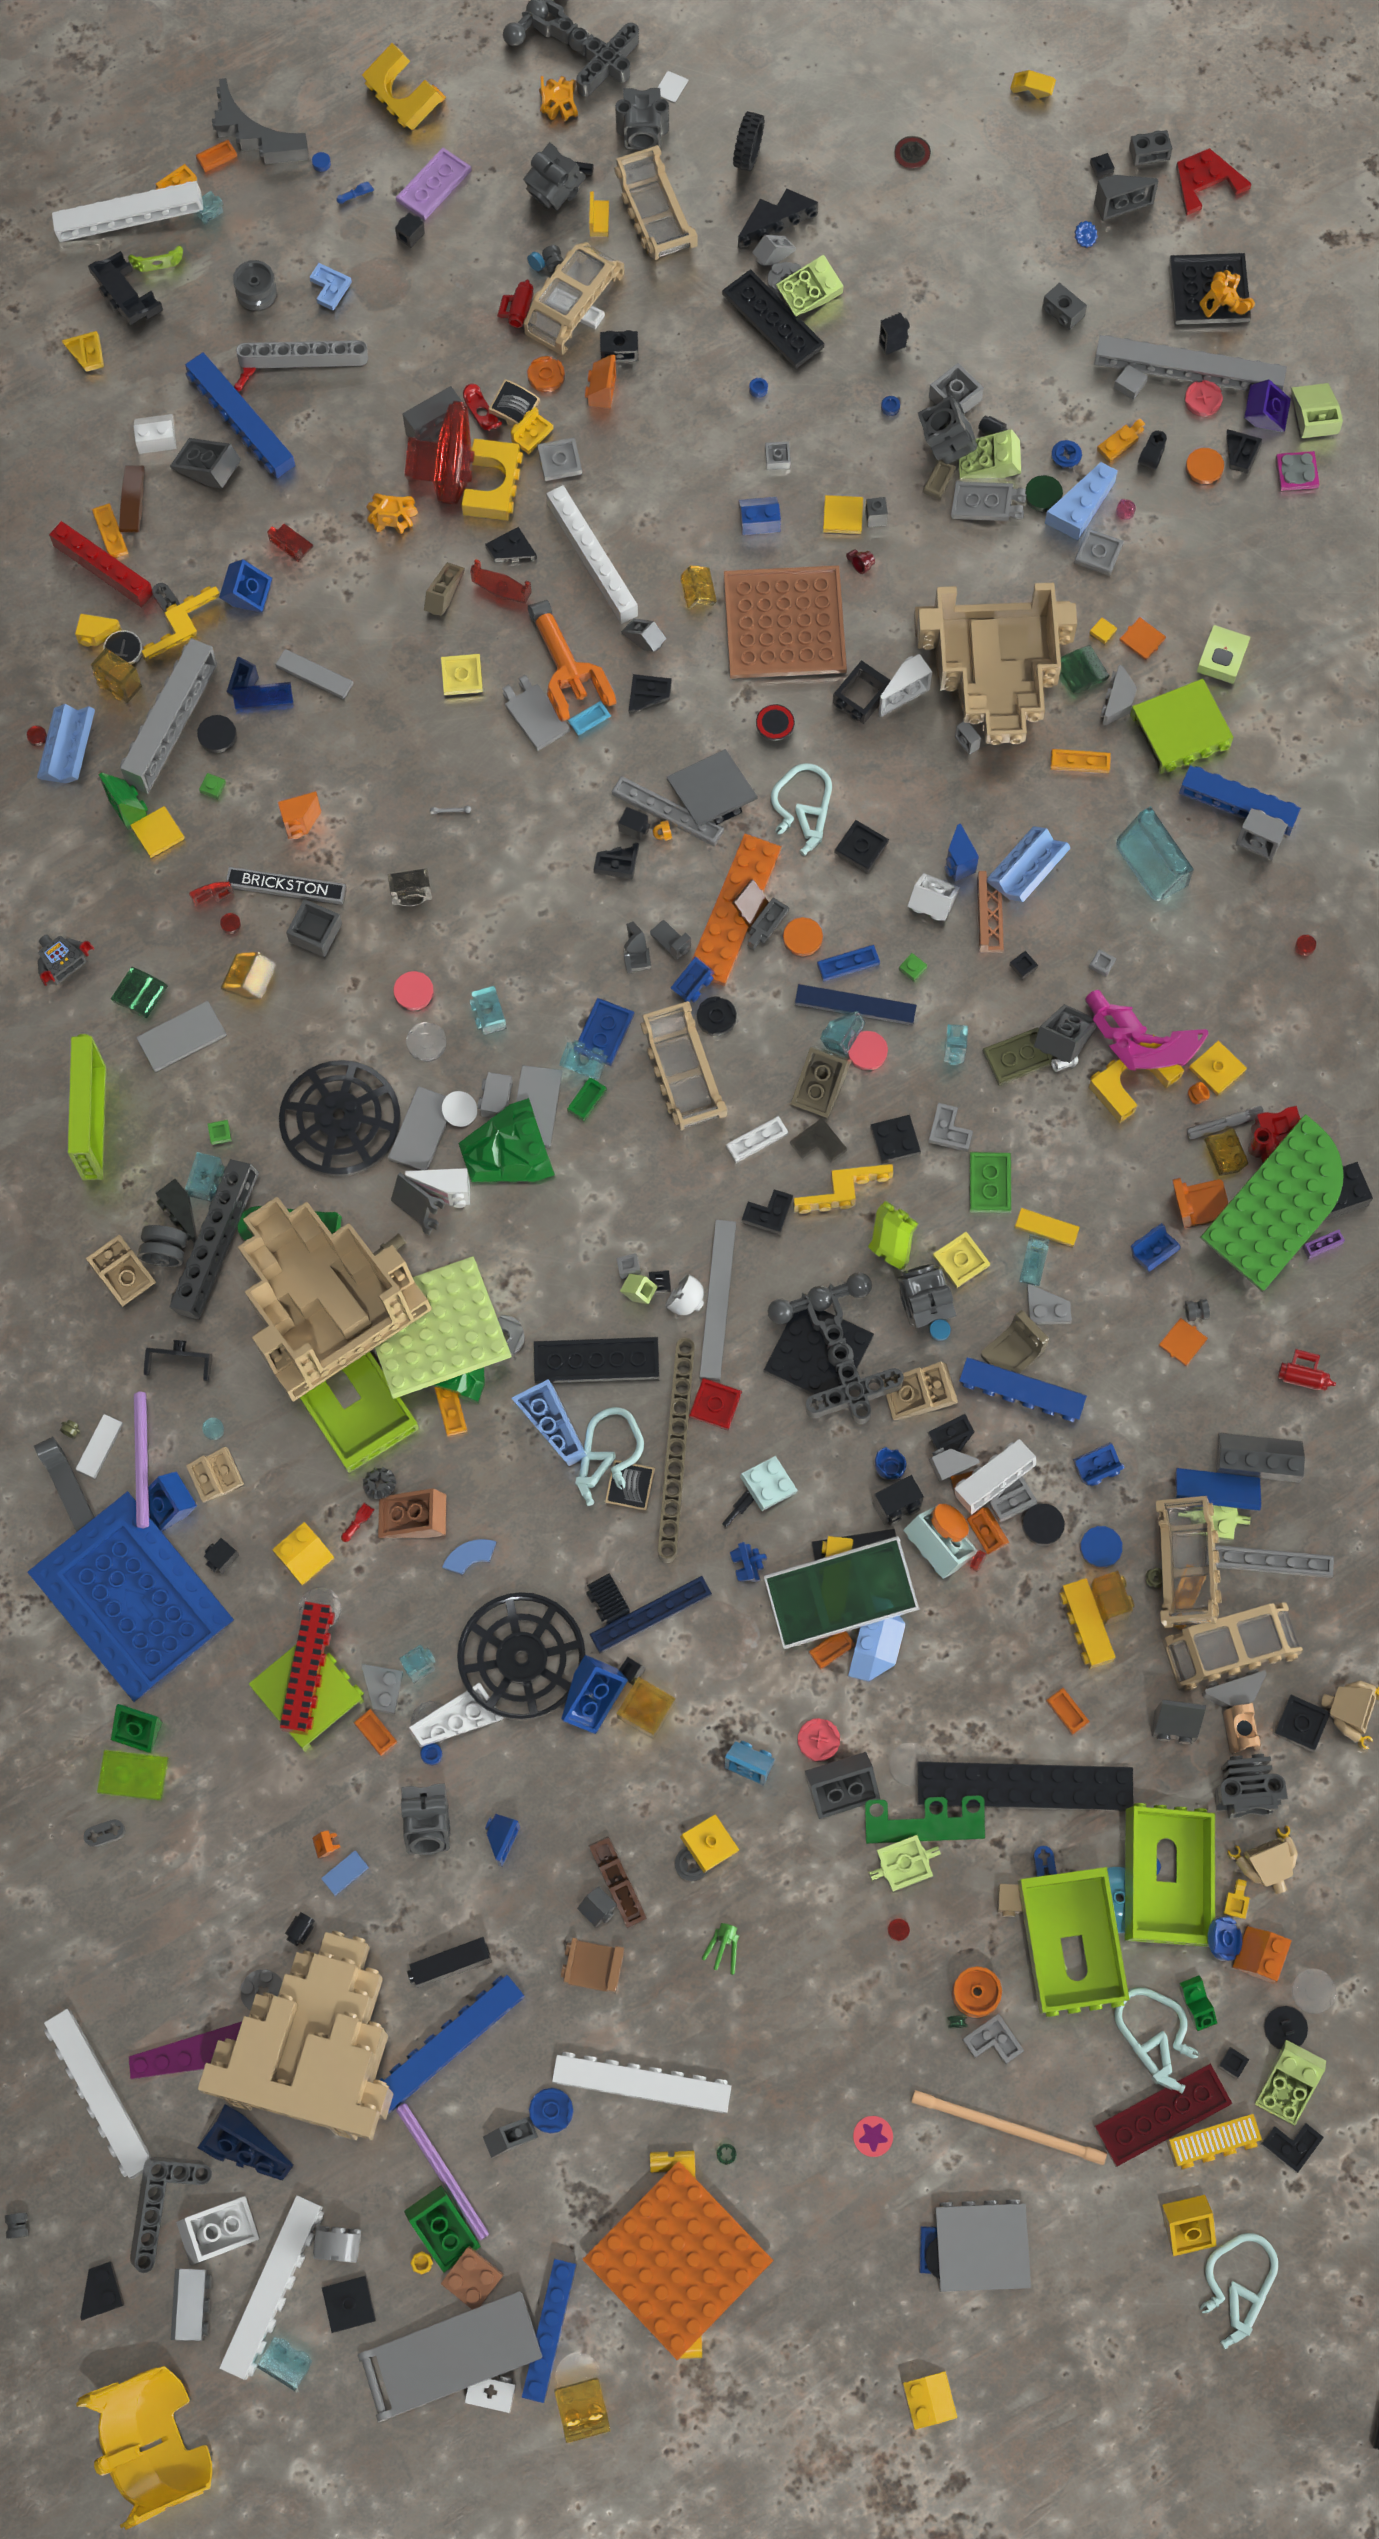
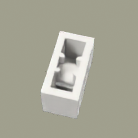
[465,2376,516,2413]

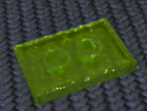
[97,1750,169,1801]

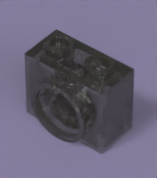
[388,868,432,906]

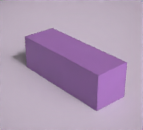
[1303,1230,1345,1259]

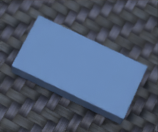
[321,1851,369,1896]

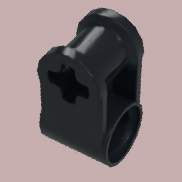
[1138,430,1167,470]

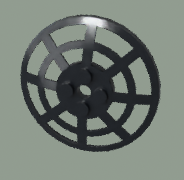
[279,1060,401,1176]
[457,1592,586,1720]

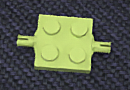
[1178,1503,1251,1540]
[869,1835,941,1892]

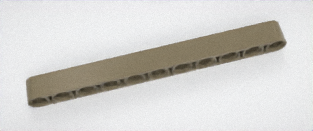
[658,1338,695,1563]

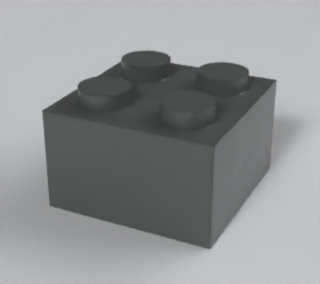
[286,899,342,957]

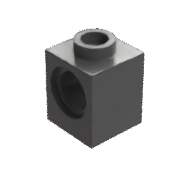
[865,497,888,528]

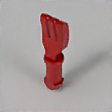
[234,367,257,392]
[341,1503,375,1542]

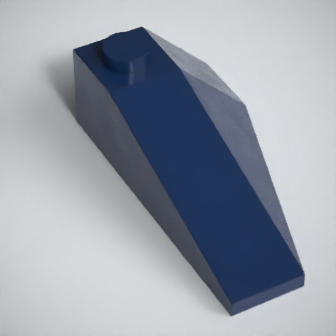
[197,2104,293,2181]

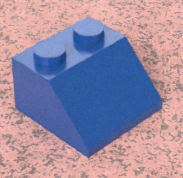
[739,496,781,535]
[219,559,272,612]
[945,824,979,882]
[148,1472,197,1532]

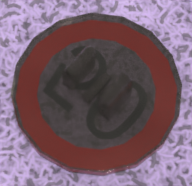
[894,136,931,169]

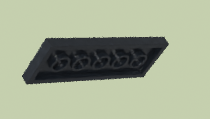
[722,269,824,368]
[534,1337,659,1383]

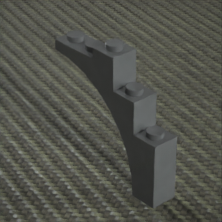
[212,78,309,164]

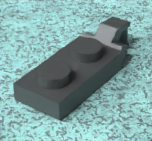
[747,897,790,950]

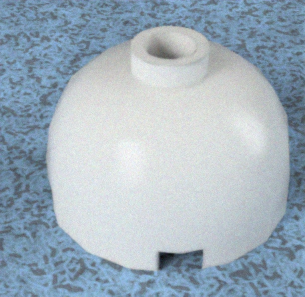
[665,1274,704,1316]

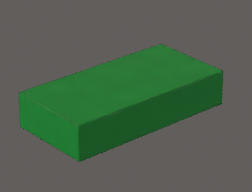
[567,1077,607,1121]

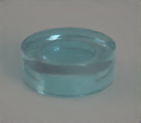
[202,1418,224,1440]

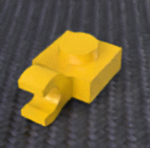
[1223,1879,1250,1919]

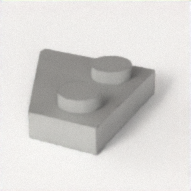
[362,1664,403,1714]

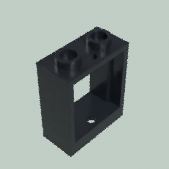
[833,660,891,724]

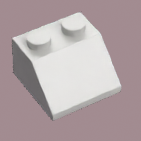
[134,414,177,454]
[907,873,960,921]

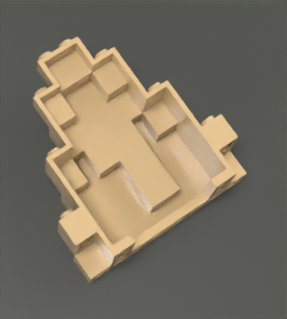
[914,583,1077,745]
[238,1197,432,1402]
[198,1931,393,2141]

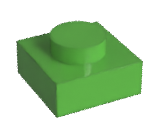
[199,773,226,799]
[899,953,927,981]
[208,1120,232,1145]

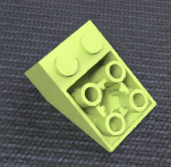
[776,255,844,317]
[1291,383,1343,438]
[959,429,1021,479]
[1255,2040,1326,2126]

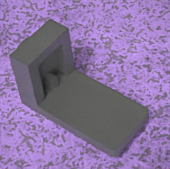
[650,920,691,960]

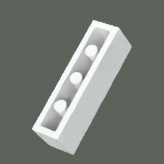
[954,1439,1036,1515]

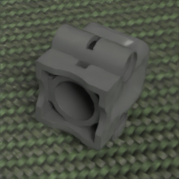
[615,88,669,150]
[523,142,586,211]
[918,395,977,464]
[897,1264,956,1328]
[401,1783,451,1855]

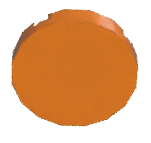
[527,356,565,392]
[1186,448,1224,484]
[783,917,823,957]
[931,1504,969,1542]

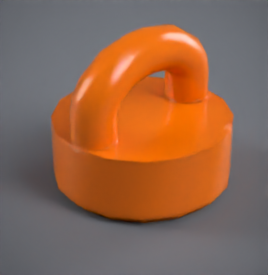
[1188,1082,1210,1105]

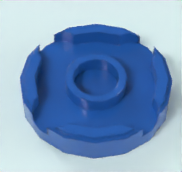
[1080,1526,1122,1568]
[1208,1917,1242,1961]
[529,2088,573,2134]

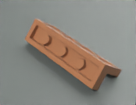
[977,871,1004,952]

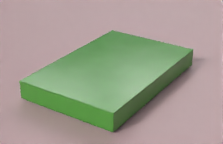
[970,1152,1011,1213]

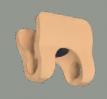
[1223,1703,1261,1754]

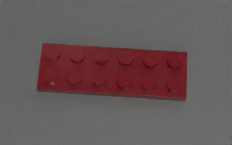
[1094,2063,1233,2167]

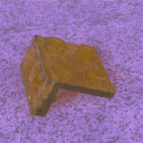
[554,2377,611,2443]

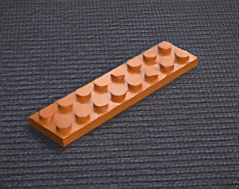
[692,834,782,986]

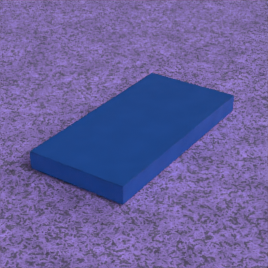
[1175,1468,1261,1511]

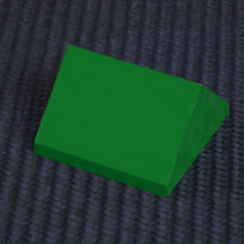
[111,1704,163,1753]

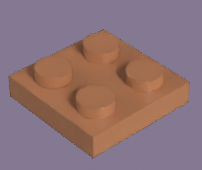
[441,2246,504,2310]

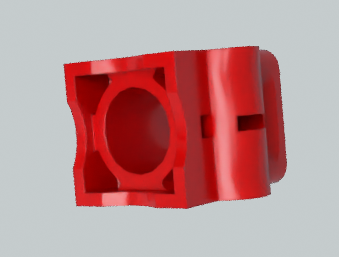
[1248,1106,1301,1163]

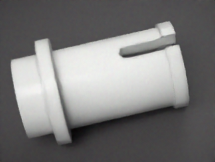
[1051,1057,1078,1072]

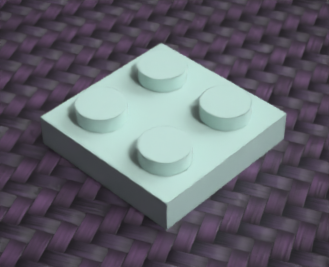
[740,1456,798,1511]

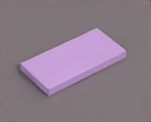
[396,147,472,220]

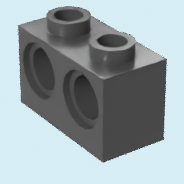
[1129,130,1173,166]

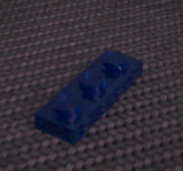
[232,682,293,709]

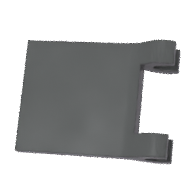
[391,1172,445,1235]

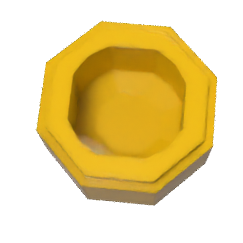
[410,2251,433,2275]

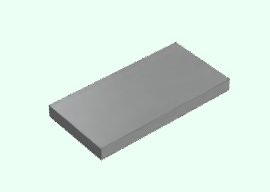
[136,1001,227,1072]
[516,1065,562,1148]
[388,1086,448,1171]

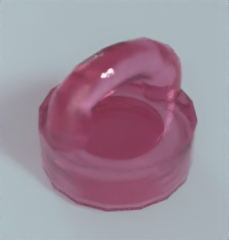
[1116,499,1136,520]

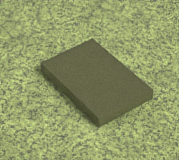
[982,1027,1053,1086]

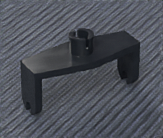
[144,1340,212,1381]

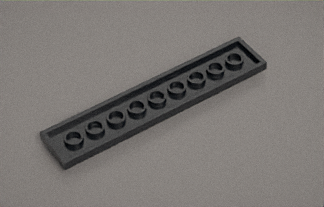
[917,1762,1133,1811]

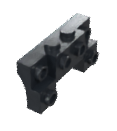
[88,251,163,325]

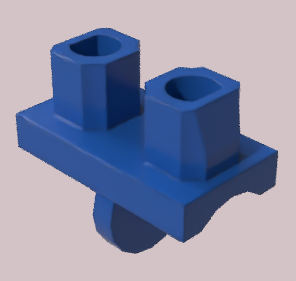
[730,1542,767,1582]

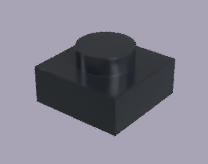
[1090,153,1115,177]
[1010,951,1038,980]
[619,1657,646,1686]
[1218,2047,1249,2079]

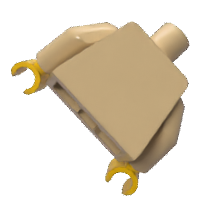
[1321,1680,1379,1749]
[1228,1825,1298,1894]

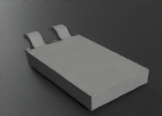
[951,481,1027,521]
[502,675,570,751]

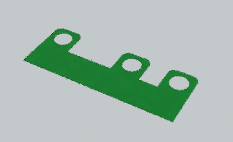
[865,1796,985,1844]

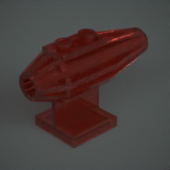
[404,401,475,505]

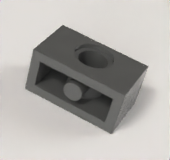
[1042,282,1087,330]

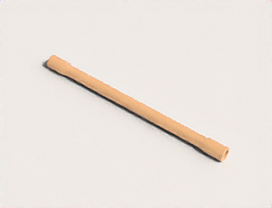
[911,2090,1107,2165]

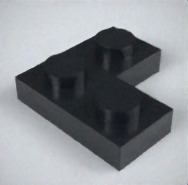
[741,1189,793,1234]
[1260,2123,1324,2173]

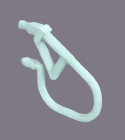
[771,763,832,856]
[575,1407,644,1506]
[1114,1987,1199,2094]
[1200,2233,1278,2349]

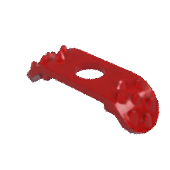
[463,383,502,431]

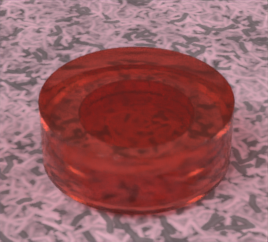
[27,726,47,746]
[220,913,241,934]
[1295,935,1316,956]
[970,1550,987,1572]
[888,1919,910,1942]

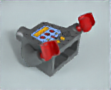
[37,935,95,986]

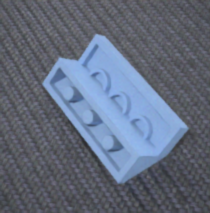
[37,704,95,783]
[987,826,1070,902]

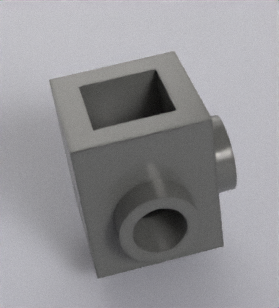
[577,1886,617,1927]

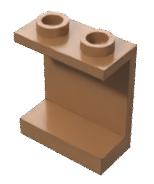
[561,1938,624,1994]

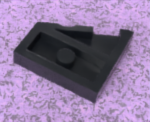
[1227,429,1262,474]
[485,527,537,562]
[628,674,672,713]
[594,843,639,879]
[927,1414,974,1452]
[80,2261,124,2321]

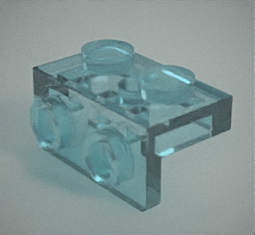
[257,2337,312,2391]

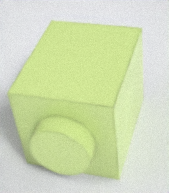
[620,1274,658,1304]

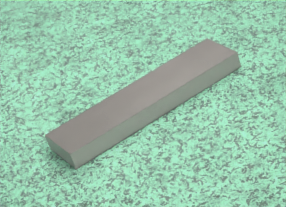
[276,649,353,700]

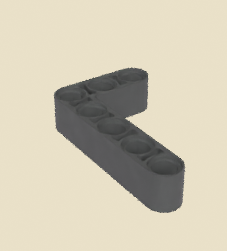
[34,1437,95,1532]
[130,2157,212,2273]

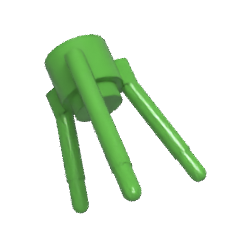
[702,1923,739,1975]

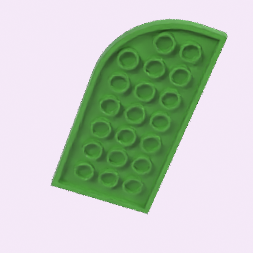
[1200,1114,1343,1292]

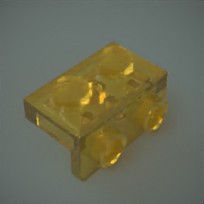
[681,565,717,609]
[1204,1128,1249,1176]

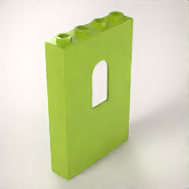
[68,1034,106,1180]
[299,1351,419,1474]
[1125,1803,1215,1947]
[1018,1867,1130,2017]

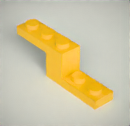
[141,586,220,662]
[793,1164,893,1214]

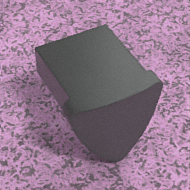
[624,921,647,953]
[624,948,651,973]

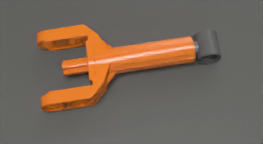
[528,600,616,722]

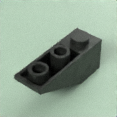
[156,1179,197,1243]

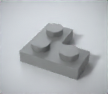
[929,1103,973,1152]
[962,2014,1024,2064]

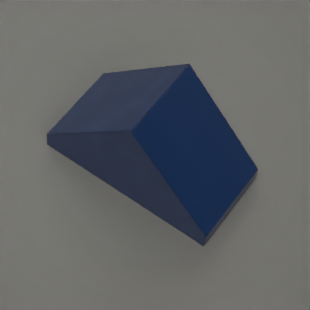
[226,657,259,700]

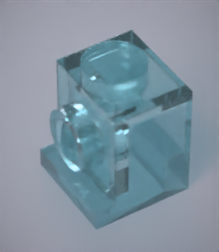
[195,191,224,225]

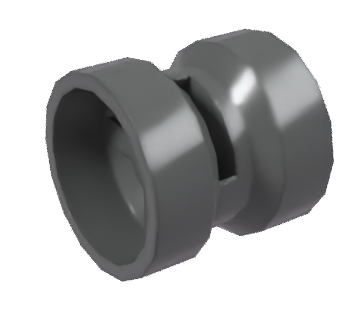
[542,245,564,272]
[1185,1298,1210,1322]
[5,2213,29,2239]

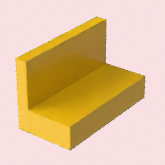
[589,191,609,237]

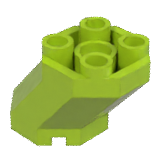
[868,1201,919,1270]

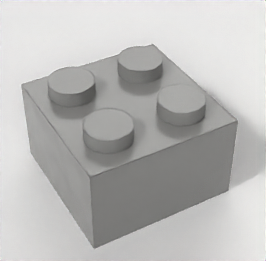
[929,363,984,414]
[1236,808,1288,860]

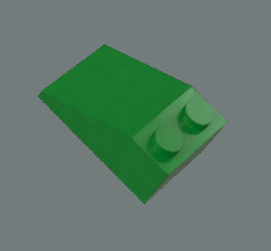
[98,773,148,830]
[404,2185,481,2273]

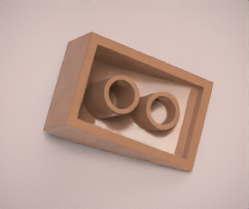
[378,1488,446,1538]

